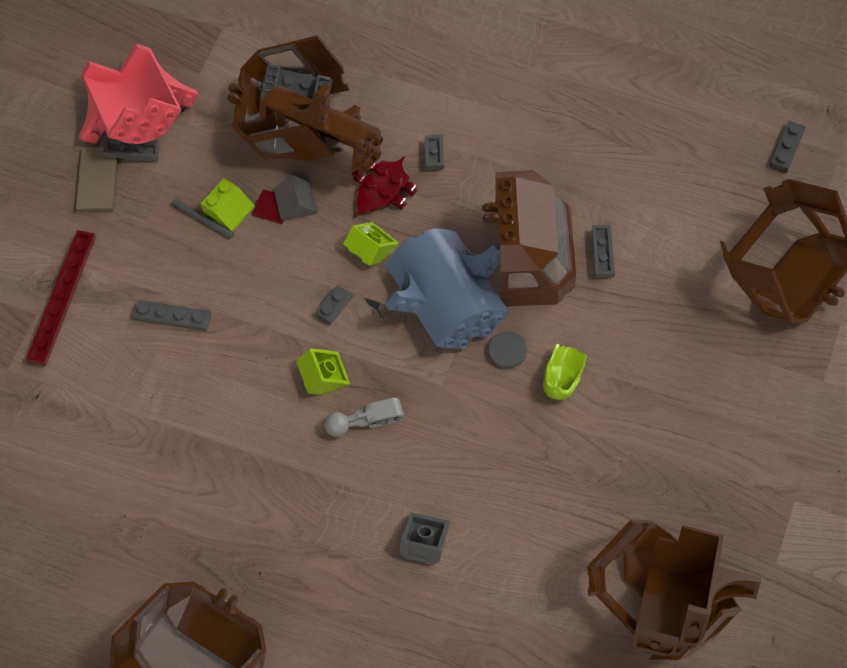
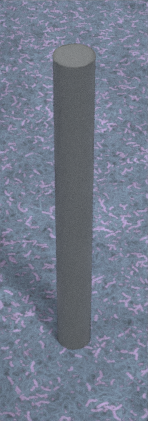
[172,198,235,239]

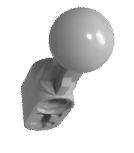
[324,398,405,437]

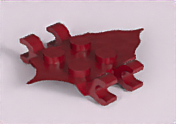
[352,156,417,215]

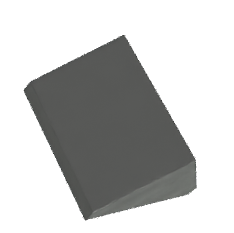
[273,175,317,220]

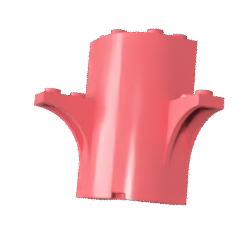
[79,44,199,144]

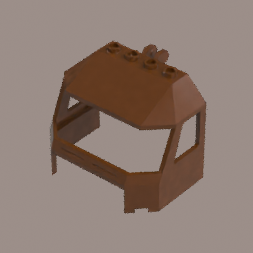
[720,179,847,323]
[587,520,742,660]

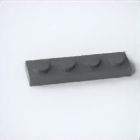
[133,300,211,331]

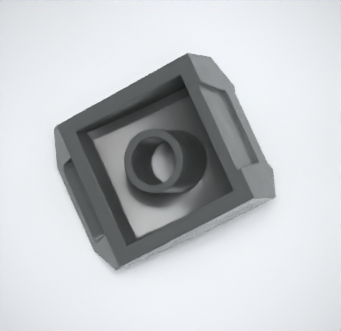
[400,513,450,565]

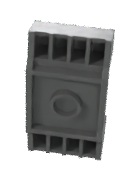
[259,64,333,101]

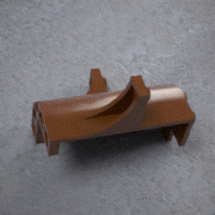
[259,84,383,175]
[631,525,762,656]

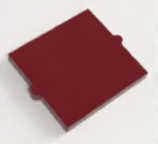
[252,189,284,224]

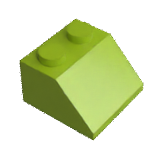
[201,178,255,231]
[343,222,399,265]
[296,348,350,395]

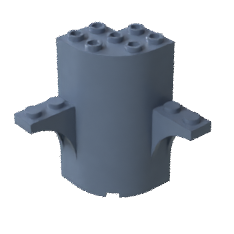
[385,228,509,349]

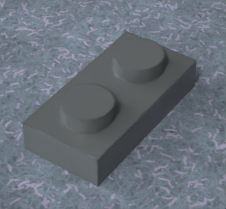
[425,135,444,170]
[315,285,353,325]

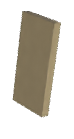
[76,147,118,212]

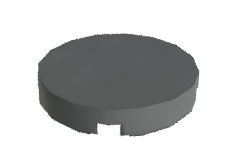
[489,332,527,369]

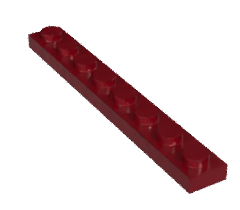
[26,230,96,366]

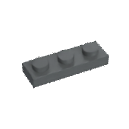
[770,121,806,173]
[103,138,159,161]
[592,225,615,278]

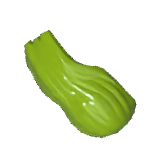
[543,344,587,401]

